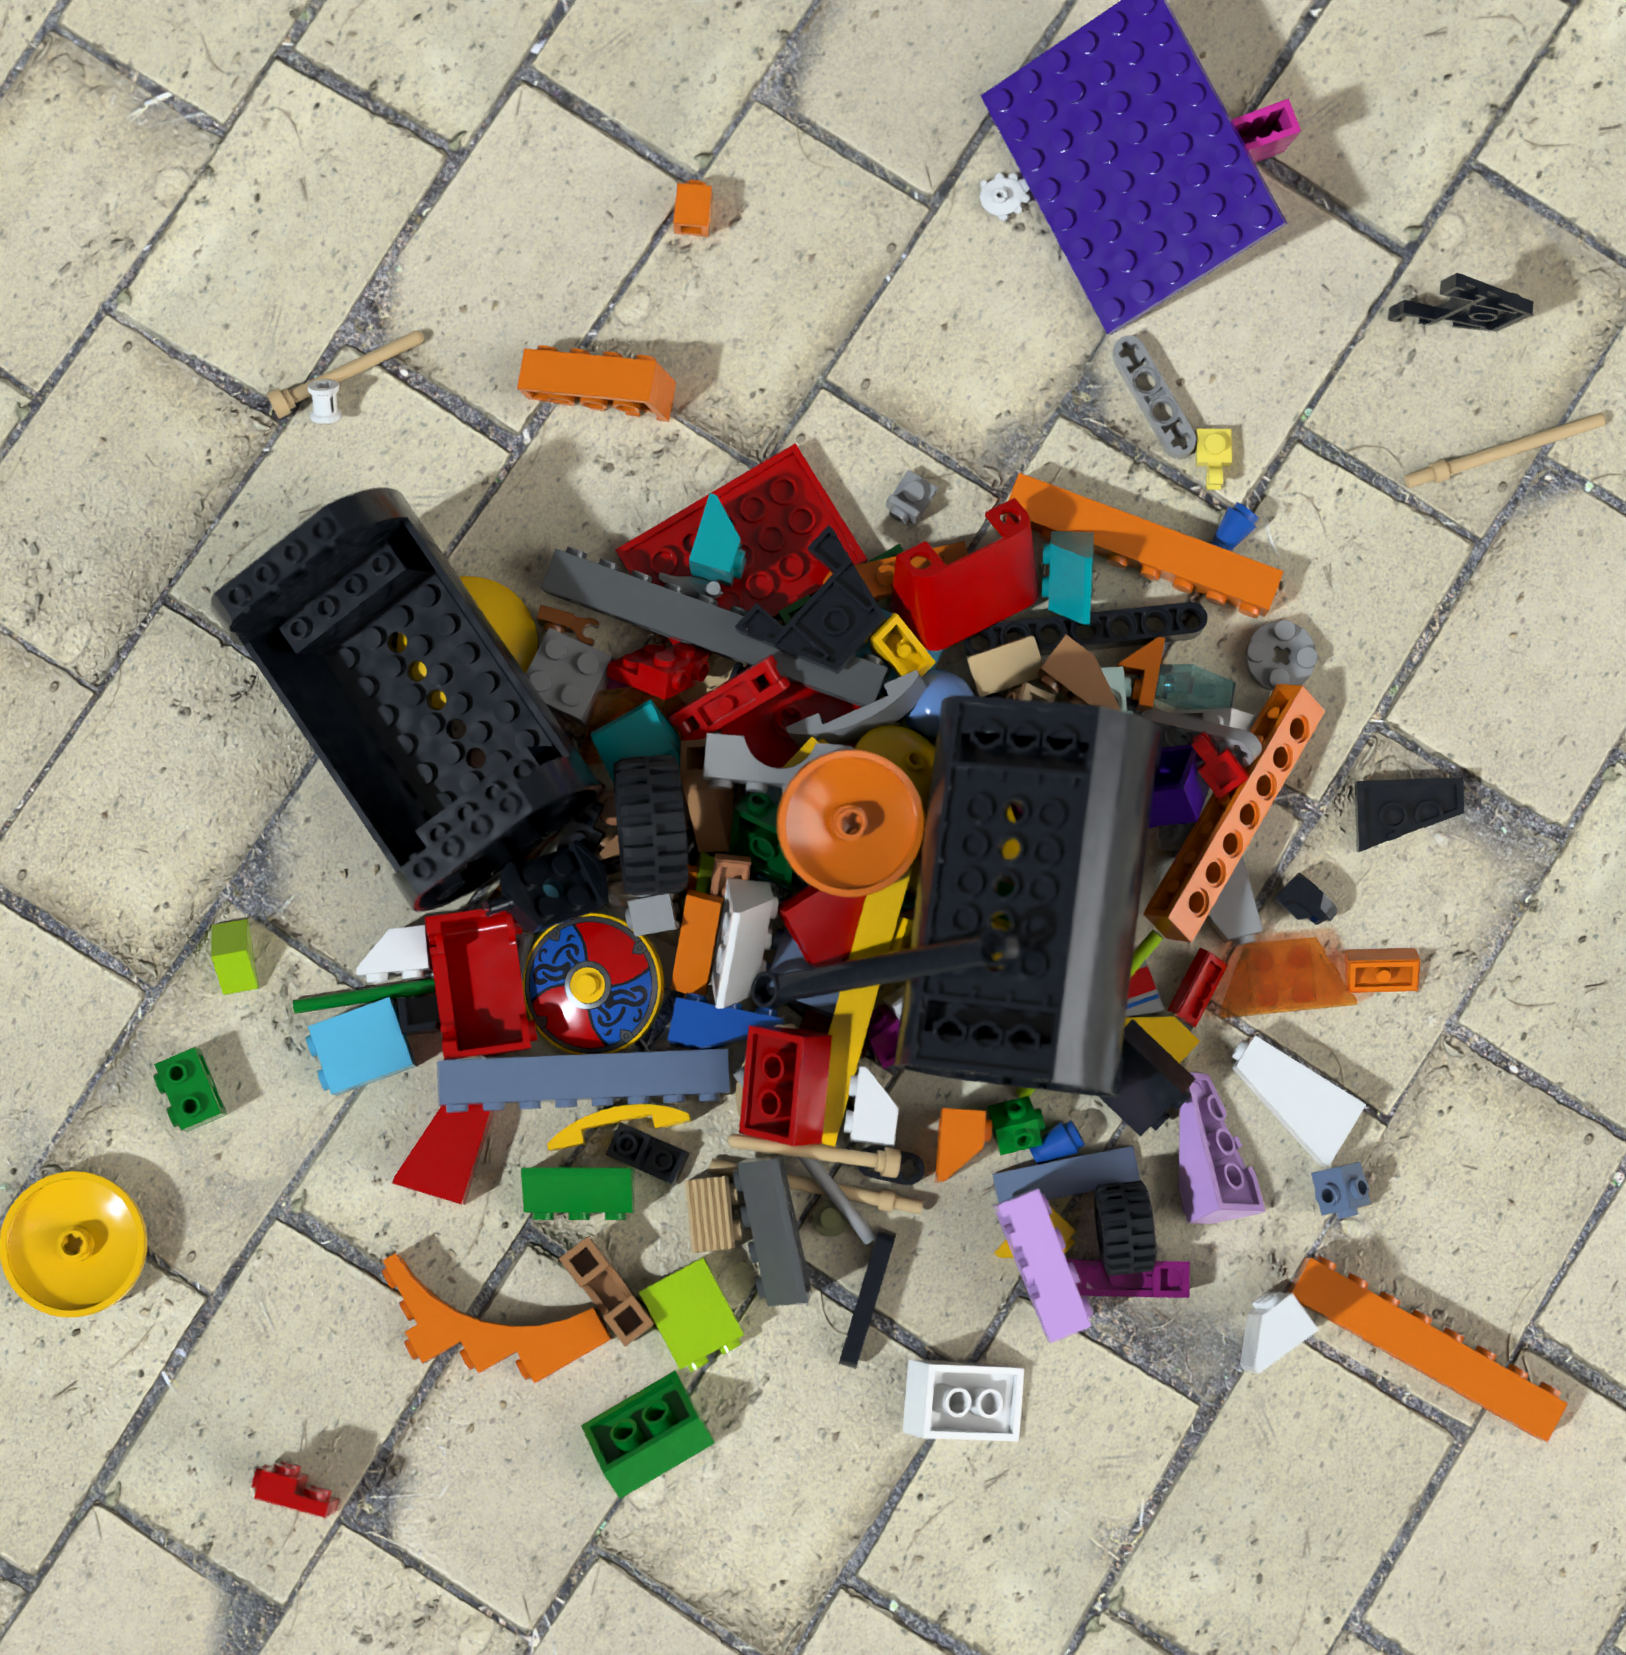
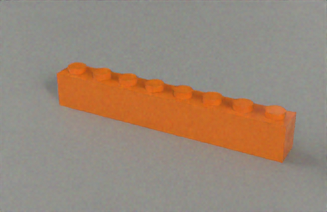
[1002,473,1284,618]
[1286,1255,1568,1442]

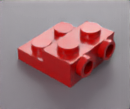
[607,643,709,700]
[251,1461,340,1518]

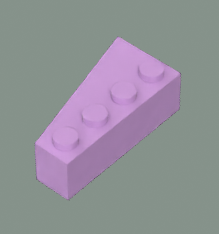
[993,1189,1094,1343]

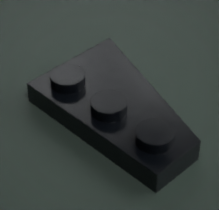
[1355,777,1465,852]

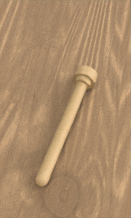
[266,331,424,419]
[727,1133,901,1178]

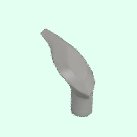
[659,572,725,599]

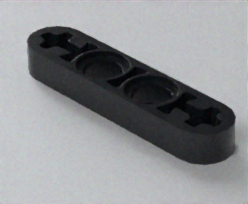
[838,1227,897,1369]

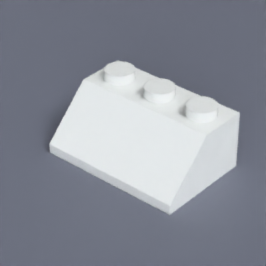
[711,878,778,1009]
[1240,1291,1319,1374]

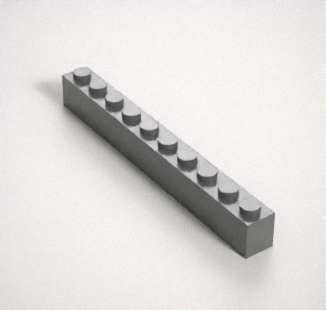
[541,547,890,707]

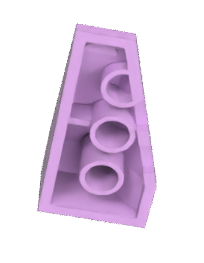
[1179,1072,1266,1224]

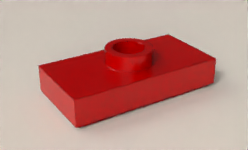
[1167,948,1228,1028]

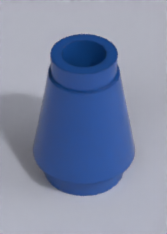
[1210,502,1259,551]
[1029,1120,1085,1165]

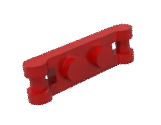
[666,654,791,741]

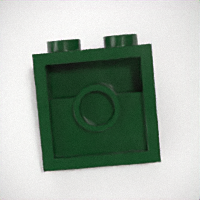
[729,792,798,889]

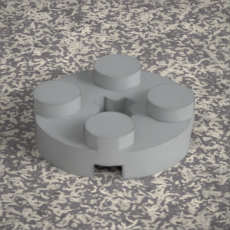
[1245,620,1318,690]

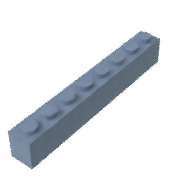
[436,1049,730,1113]

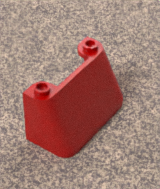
[425,909,538,1060]

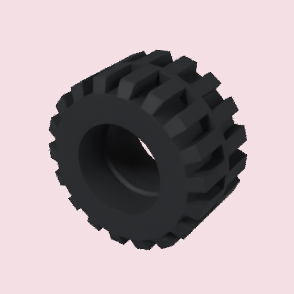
[1094,1180,1156,1276]

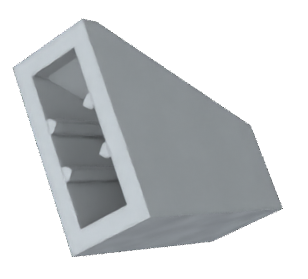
[1205,856,1263,947]

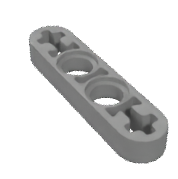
[1112,335,1196,459]
[1140,709,1262,767]

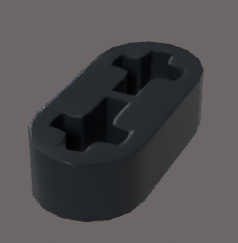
[857,1145,925,1185]

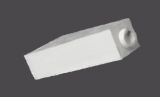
[1232,1036,1366,1167]

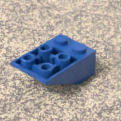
[668,993,784,1050]

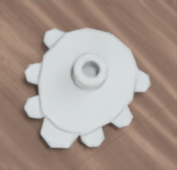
[980,173,1030,221]

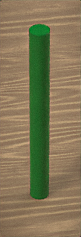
[293,978,436,1014]

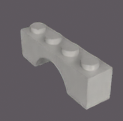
[702,733,853,794]

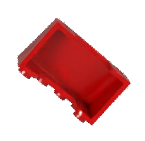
[890,498,1039,651]

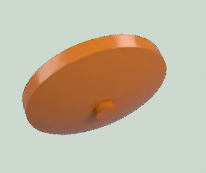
[777,749,924,897]

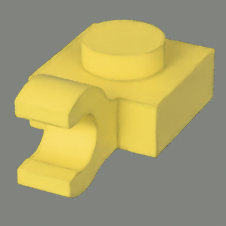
[1195,429,1232,490]

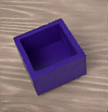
[1149,744,1210,828]

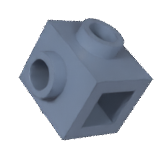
[1311,1162,1371,1219]

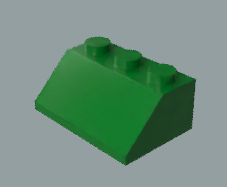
[521,1168,635,1220]
[581,1371,715,1499]

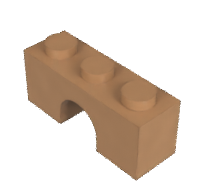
[559,1236,655,1346]

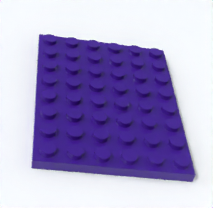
[980,0,1288,335]

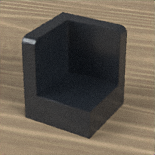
[397,995,441,1036]

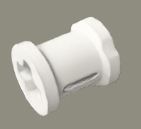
[307,379,342,424]

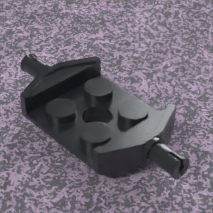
[483,840,622,933]

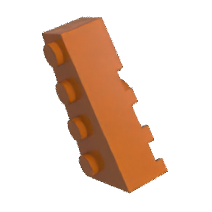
[517,345,676,422]

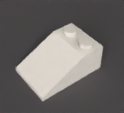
[902,1359,1024,1441]

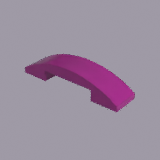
[1066,1259,1190,1298]

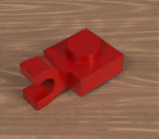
[1192,730,1249,799]

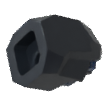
[1273,872,1337,925]

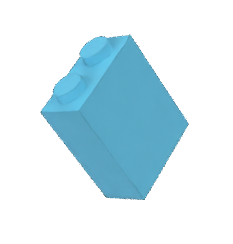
[306,997,417,1096]

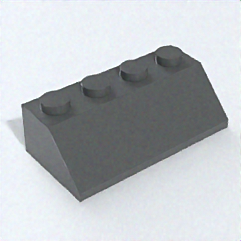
[733,1154,812,1307]

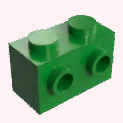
[153,1047,228,1132]

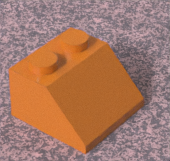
[935,1108,992,1183]

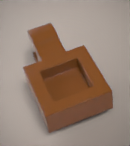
[537,604,600,646]

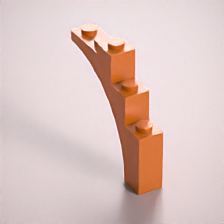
[382,1253,613,1384]

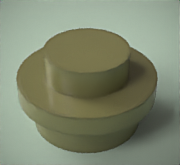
[813,1200,848,1237]

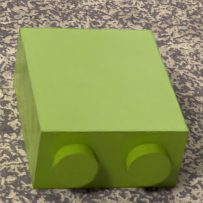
[639,1257,745,1372]

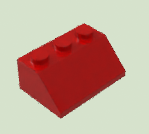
[739,1025,832,1147]

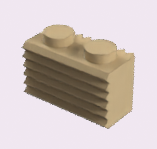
[685,1176,742,1253]

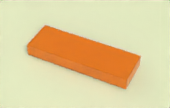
[670,890,724,996]

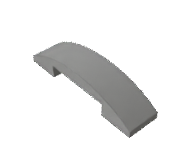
[786,670,927,748]

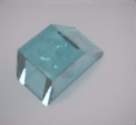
[1154,664,1236,710]

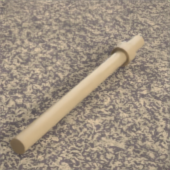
[1404,413,1605,489]
[709,1159,924,1215]

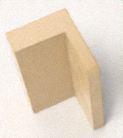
[967,635,1043,697]

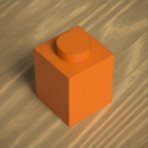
[673,180,713,237]

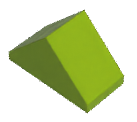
[211,919,259,995]

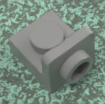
[886,470,938,525]

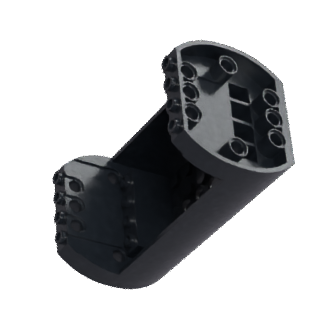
[210,487,603,912]
[894,695,1164,1097]

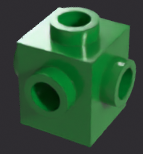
[987,1096,1046,1156]

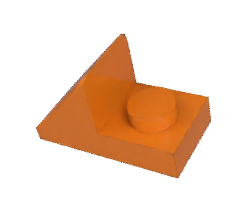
[1116,637,1165,712]

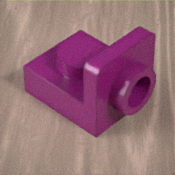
[865,1004,900,1069]

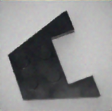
[1388,273,1534,332]
[735,525,886,674]

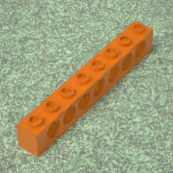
[1143,684,1325,943]

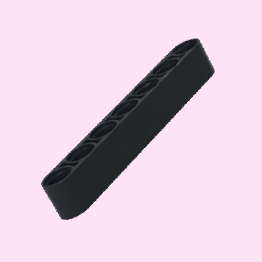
[963,602,1208,657]

